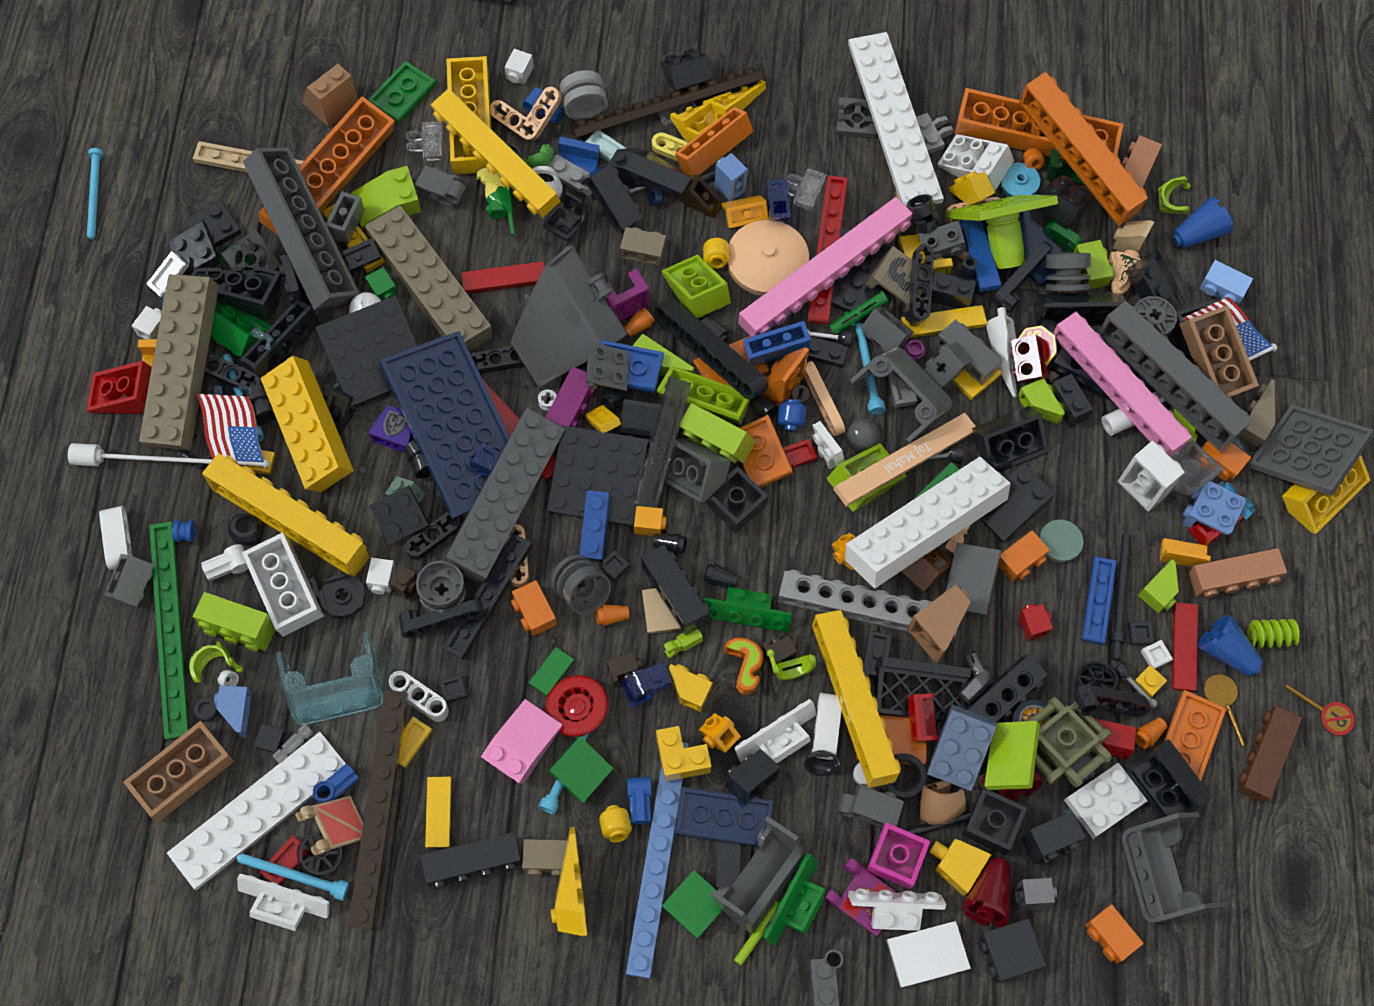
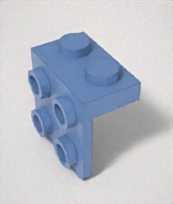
[1183,479,1246,535]

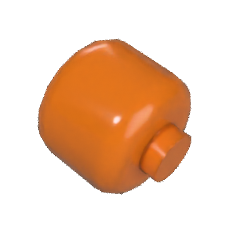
[1022,148,1045,171]

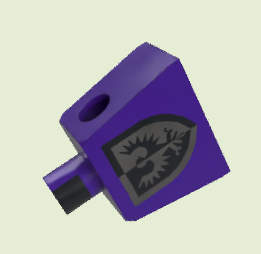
[369,406,414,453]

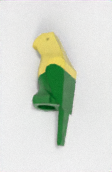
[477,168,514,236]

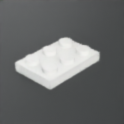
[1064,763,1147,839]

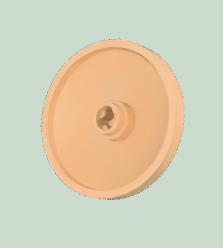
[727,220,809,296]

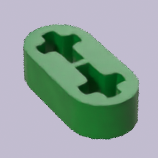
[1044,220,1082,252]

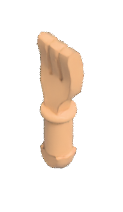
[945,525,971,553]

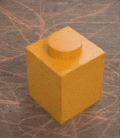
[634,506,667,536]

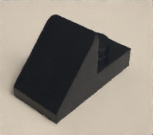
[326,388,355,436]

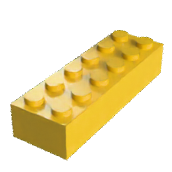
[447,56,492,175]
[261,356,354,493]

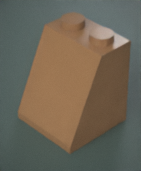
[302,64,358,127]
[907,585,971,664]

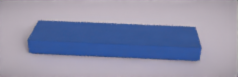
[959,220,1001,292]
[1081,556,1117,645]

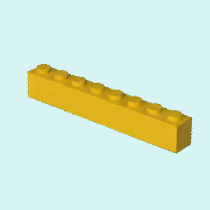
[431,88,561,218]
[812,610,901,788]

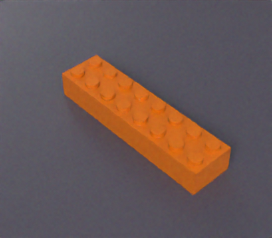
[1019,72,1148,227]
[954,88,1123,160]
[259,96,395,235]

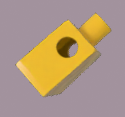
[929,839,991,896]

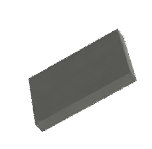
[946,543,1002,616]

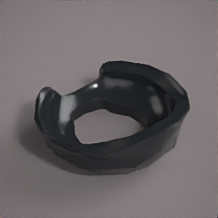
[228,512,264,546]
[804,750,842,776]

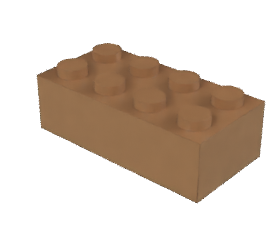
[1179,305,1259,397]
[123,721,235,823]

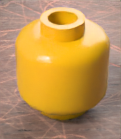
[703,238,730,269]
[599,805,632,842]

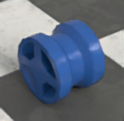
[172,520,196,542]

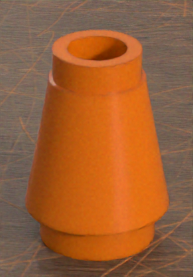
[623,308,655,338]
[595,604,629,626]
[1135,718,1167,749]

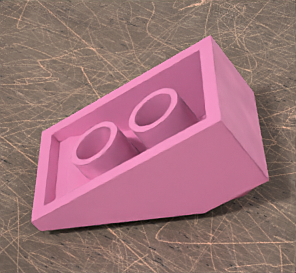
[481,699,563,783]

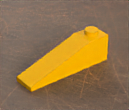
[551,827,587,936]

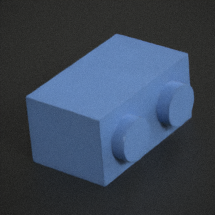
[715,153,748,201]

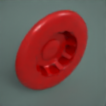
[545,675,608,737]

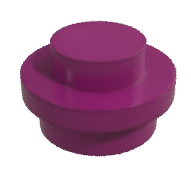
[904,340,925,360]

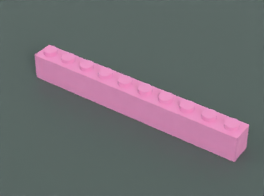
[738,197,913,337]

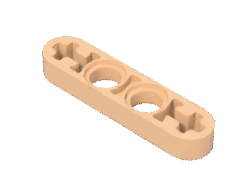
[804,361,845,436]

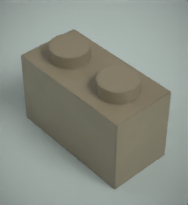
[620,227,666,267]
[522,839,567,877]

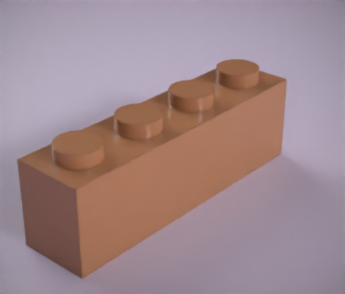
[1121,135,1162,188]
[1188,548,1287,598]

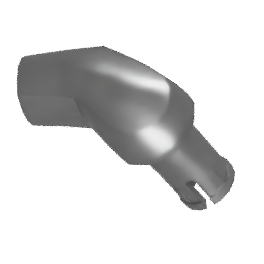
[959,653,992,704]

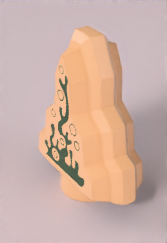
[1108,250,1140,295]

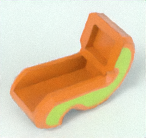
[723,637,763,695]

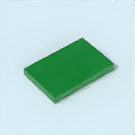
[368,61,437,125]

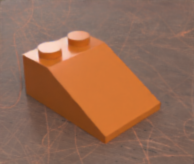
[761,347,809,408]

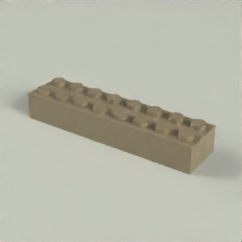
[365,205,493,352]
[139,274,219,451]

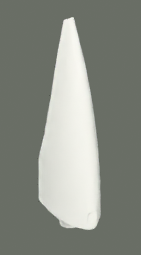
[986,307,1017,398]

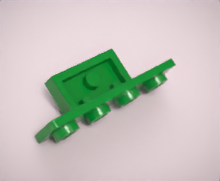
[703,587,792,632]
[763,853,828,946]

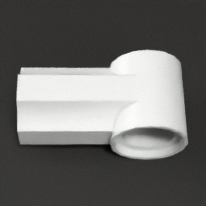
[201,544,249,582]

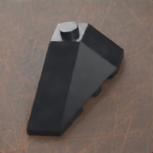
[608,148,692,196]
[191,267,282,319]

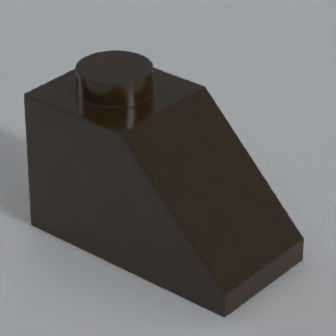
[675,175,723,218]

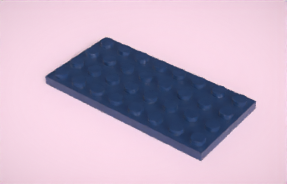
[379,331,509,519]

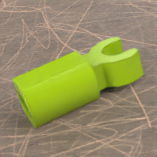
[664,629,703,658]

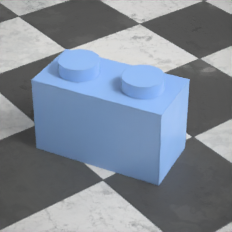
[1199,260,1253,305]

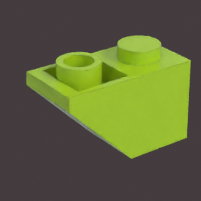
[1017,378,1065,424]

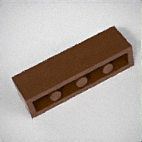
[1237,706,1302,804]

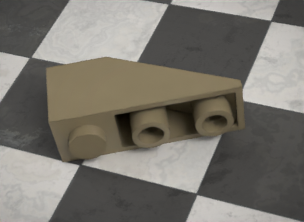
[1239,379,1275,449]

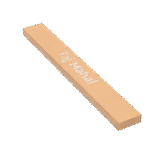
[833,413,976,507]

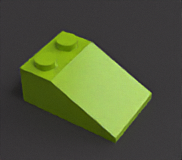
[351,166,421,228]
[662,254,731,318]
[826,443,906,512]

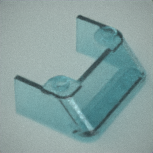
[276,632,383,725]

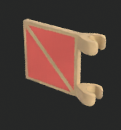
[295,796,363,856]

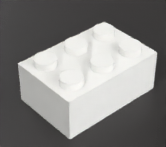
[1118,441,1185,512]

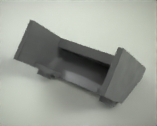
[850,348,952,446]
[1122,812,1226,923]
[710,816,805,933]

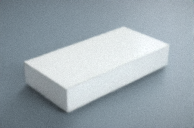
[147,251,189,298]

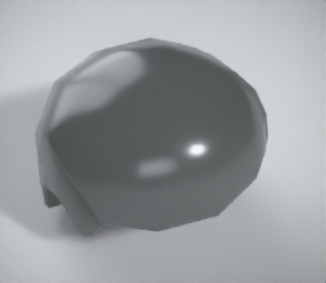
[845,418,881,451]

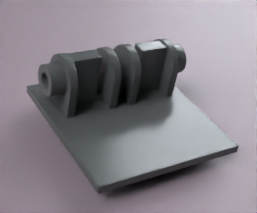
[586,342,629,391]

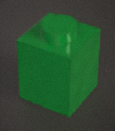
[365,267,398,301]

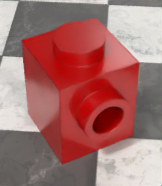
[1018,604,1053,641]

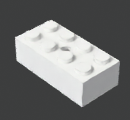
[242,533,324,637]

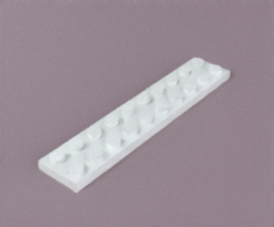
[848,32,944,207]

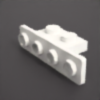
[735,699,817,763]
[237,874,329,931]
[848,889,946,931]

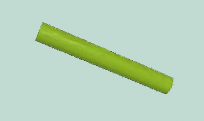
[734,901,778,966]

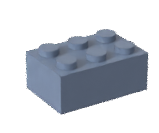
[927,704,996,791]

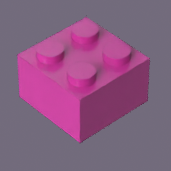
[866,823,930,890]

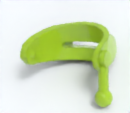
[1158,176,1191,214]
[189,642,243,683]
[767,649,816,680]

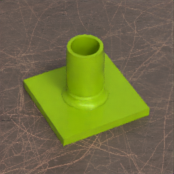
[946,194,1058,269]

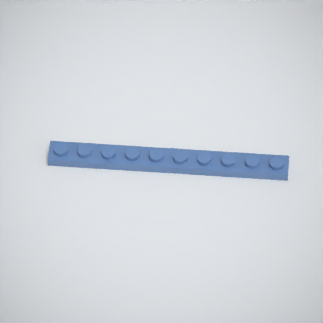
[626,742,689,979]

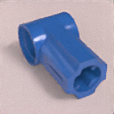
[522,88,565,124]
[313,764,360,804]
[627,777,651,825]

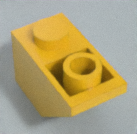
[948,170,995,205]
[669,664,713,712]

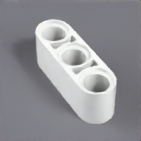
[99,506,132,570]
[389,671,449,722]
[812,693,841,760]

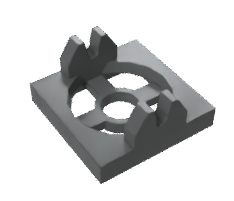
[836,97,877,138]
[221,230,280,270]

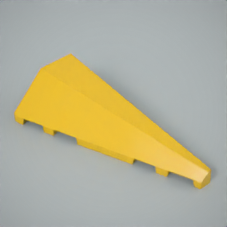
[670,80,766,143]

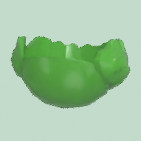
[523,144,554,169]

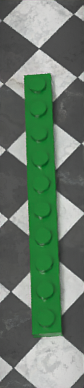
[149,521,189,741]

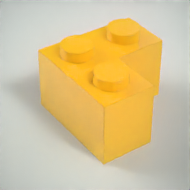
[656,726,711,782]

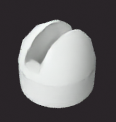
[218,670,239,686]

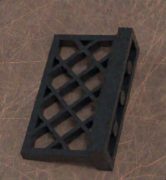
[875,657,971,722]

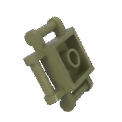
[1028,697,1112,788]

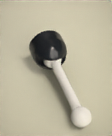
[807,329,853,348]

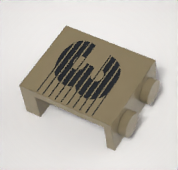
[866,246,927,313]

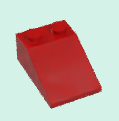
[86,361,152,414]

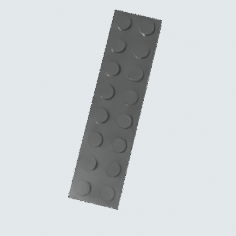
[243,147,360,310]
[1099,301,1253,453]
[443,408,565,584]

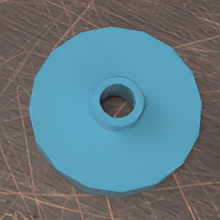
[999,162,1040,197]

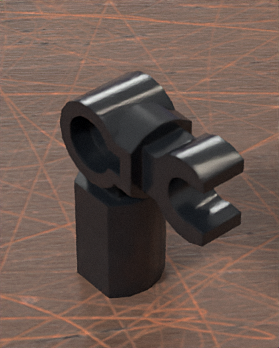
[956,256,986,297]

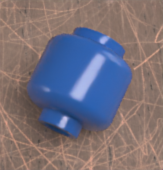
[778,399,807,431]

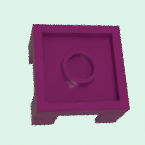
[605,269,649,322]

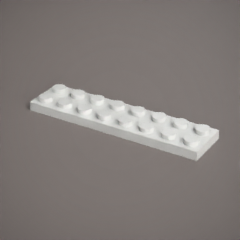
[167,732,346,891]

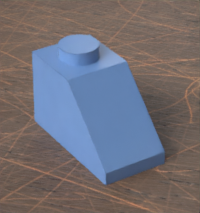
[214,686,252,738]

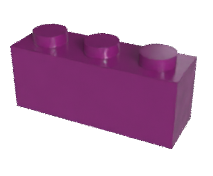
[545,366,598,428]

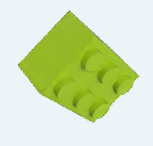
[678,403,756,464]
[192,592,275,652]

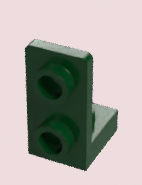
[1046,149,1085,185]

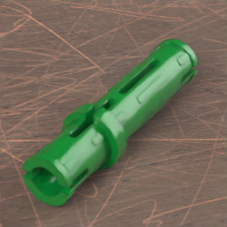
[829,291,889,335]

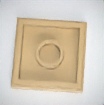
[642,588,681,634]

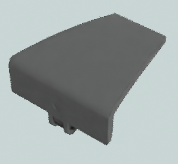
[511,245,627,387]

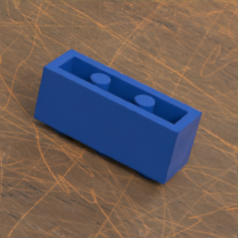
[743,321,811,366]
[580,490,611,560]

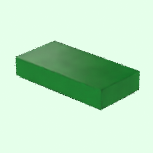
[529,647,574,697]

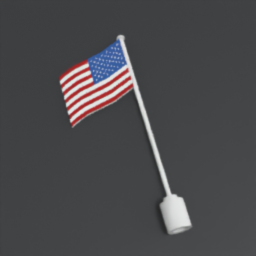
[1102,297,1277,436]
[68,394,269,469]

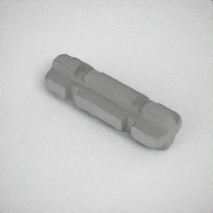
[273,724,313,763]

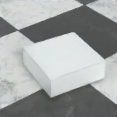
[1141,640,1173,669]

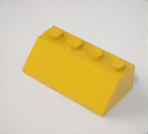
[1282,455,1370,534]

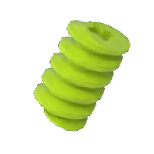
[1247,619,1299,648]

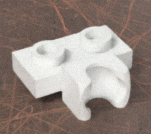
[812,421,844,469]

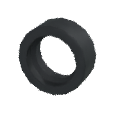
[884,753,927,798]

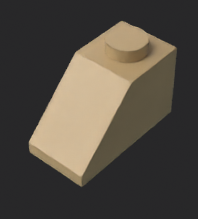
[1113,220,1154,253]

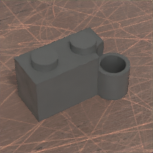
[415,165,466,209]
[837,784,904,828]
[808,949,844,1006]

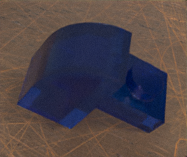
[766,179,791,220]
[621,661,673,707]

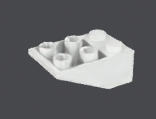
[937,134,1014,191]

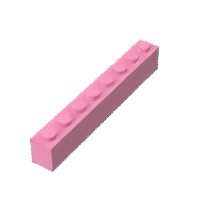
[1053,312,1192,457]

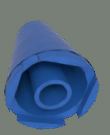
[1172,196,1233,248]
[1198,615,1263,676]

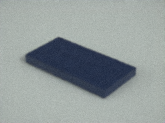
[1018,211,1063,287]
[674,787,774,847]

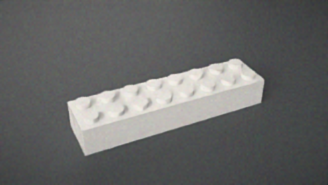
[845,457,1010,588]

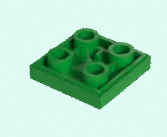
[548,736,613,803]
[662,870,722,939]

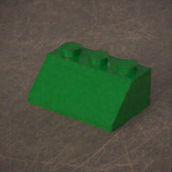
[210,300,271,357]

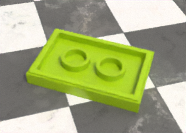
[985,721,1040,790]

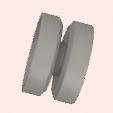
[560,70,608,120]

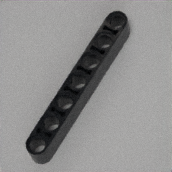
[655,300,768,400]

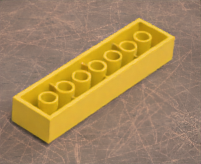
[202,453,370,577]

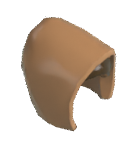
[920,781,966,825]

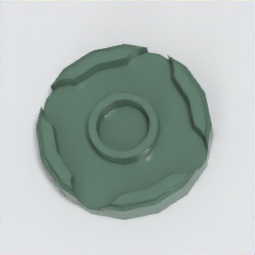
[1039,519,1084,563]

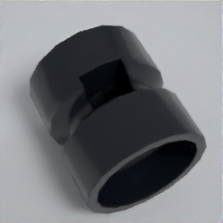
[906,194,940,233]
[243,385,277,425]
[403,440,432,479]

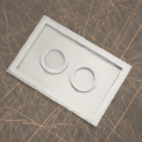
[886,921,971,988]

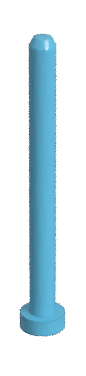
[87,148,104,239]

